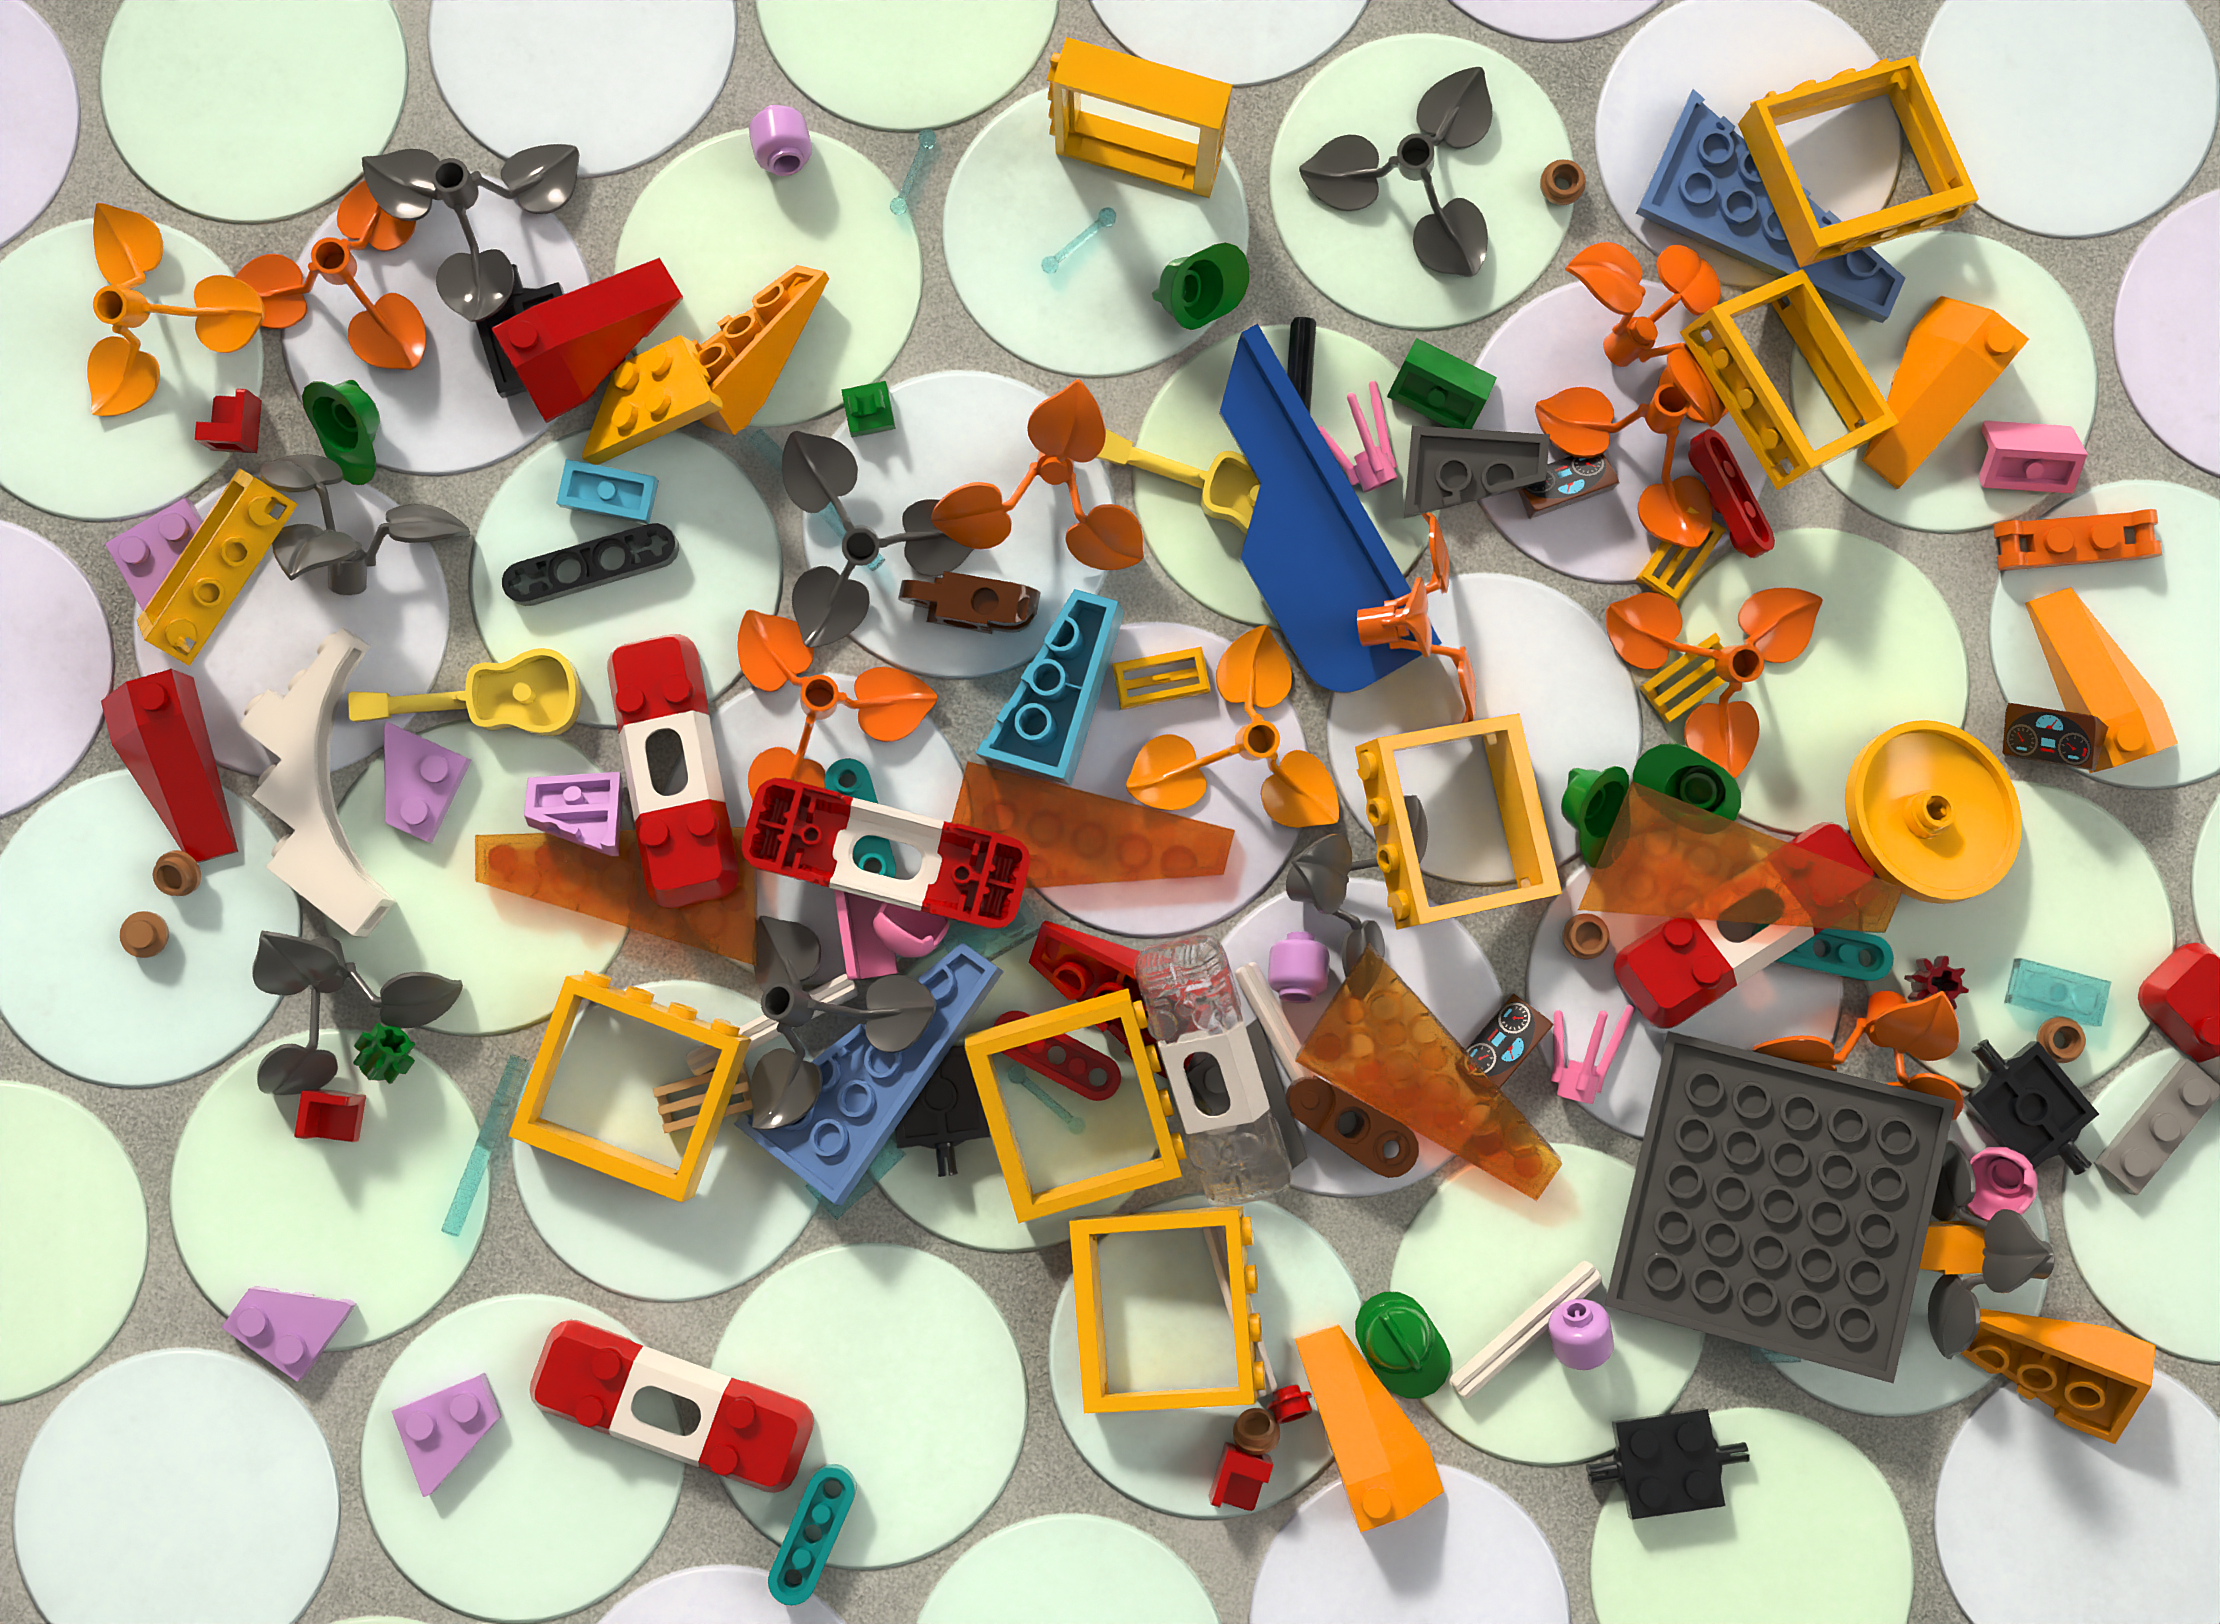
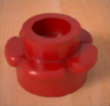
[1267,1385,1312,1424]

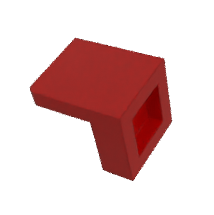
[194,389,262,453]
[294,1089,366,1142]
[1208,1441,1273,1511]

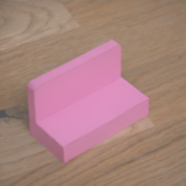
[1978,421,2088,493]
[834,889,899,981]

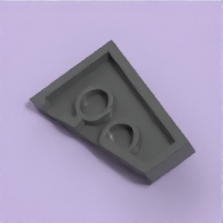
[1404,425,1550,519]
[1186,1018,1308,1186]

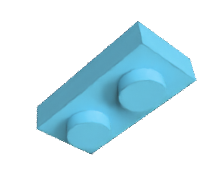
[556,459,659,524]

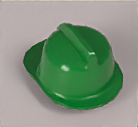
[1152,242,1249,330]
[302,380,380,485]
[1633,744,1741,835]
[1561,766,1631,870]
[1355,1292,1450,1399]

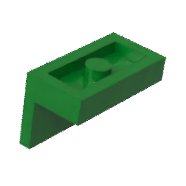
[1387,338,1497,429]

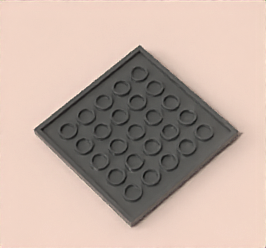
[1605,1031,1956,1384]

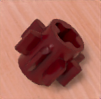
[1904,956,1969,1010]

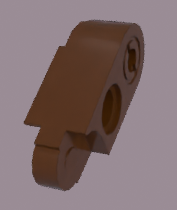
[898,571,1041,634]
[1286,1075,1419,1178]

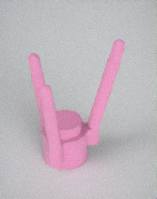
[1318,381,1398,493]
[1550,1005,1635,1104]

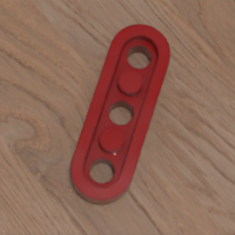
[1688,429,1775,558]
[993,1011,1121,1101]

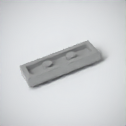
[2094,1058,2220,1195]

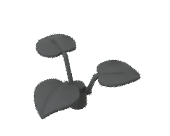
[1299,67,1493,277]
[362,144,580,322]
[782,431,974,647]
[260,454,470,595]
[1286,795,1428,1001]
[751,916,937,1130]
[252,930,463,1095]
[1928,1140,2055,1359]

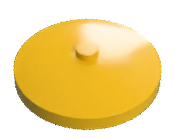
[1845,720,2022,904]

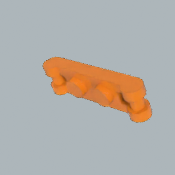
[1993,509,2162,571]

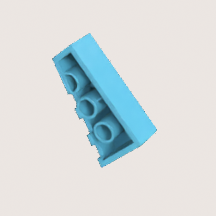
[976,589,1125,786]

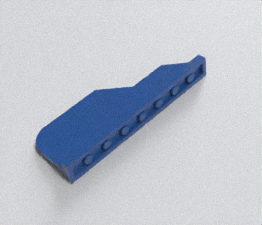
[1219,323,1442,693]

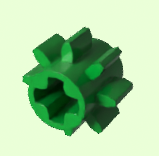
[353,1023,415,1084]

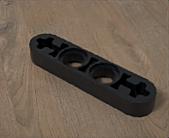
[502,523,679,606]

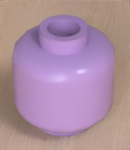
[749,105,812,176]
[1268,932,1330,1004]
[1548,1299,1614,1370]

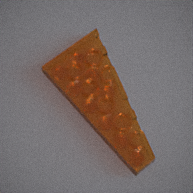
[951,761,1235,889]
[1578,781,1904,933]
[475,827,758,966]
[1295,942,1562,1201]

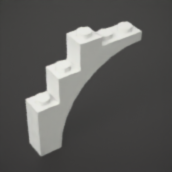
[238,627,396,937]

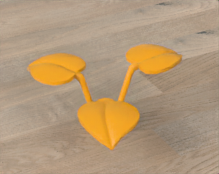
[87,203,265,416]
[1126,625,1339,828]

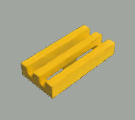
[1635,507,1726,603]
[1639,632,1726,724]
[1112,647,1210,710]

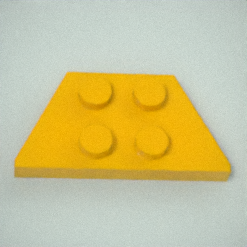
[582,335,723,465]

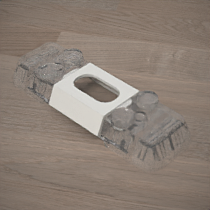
[1133,935,1292,1207]

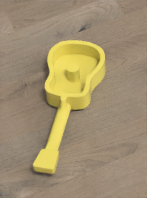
[1095,429,1260,535]
[348,648,581,736]

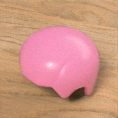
[873,901,949,958]
[1966,1147,2038,1222]

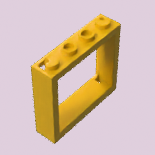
[1047,37,1233,198]
[1738,55,1979,268]
[1680,269,1899,491]
[136,468,298,666]
[1355,713,1562,930]
[508,970,751,1203]
[965,988,1187,1223]
[1069,1206,1265,1414]

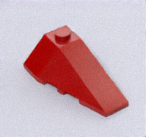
[491,257,683,423]
[101,669,239,863]
[1028,920,1226,1079]

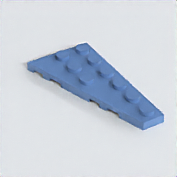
[1635,89,1906,323]
[733,942,1004,1206]

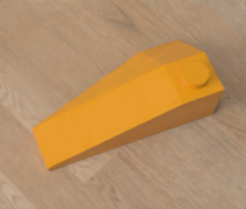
[691,265,829,436]
[1862,296,2029,489]
[2025,587,2178,773]
[1960,1308,2155,1444]
[1295,1324,1444,1532]

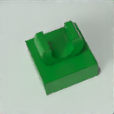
[841,381,896,438]

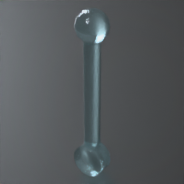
[890,129,936,215]
[1041,207,1116,274]
[1008,1065,1086,1135]

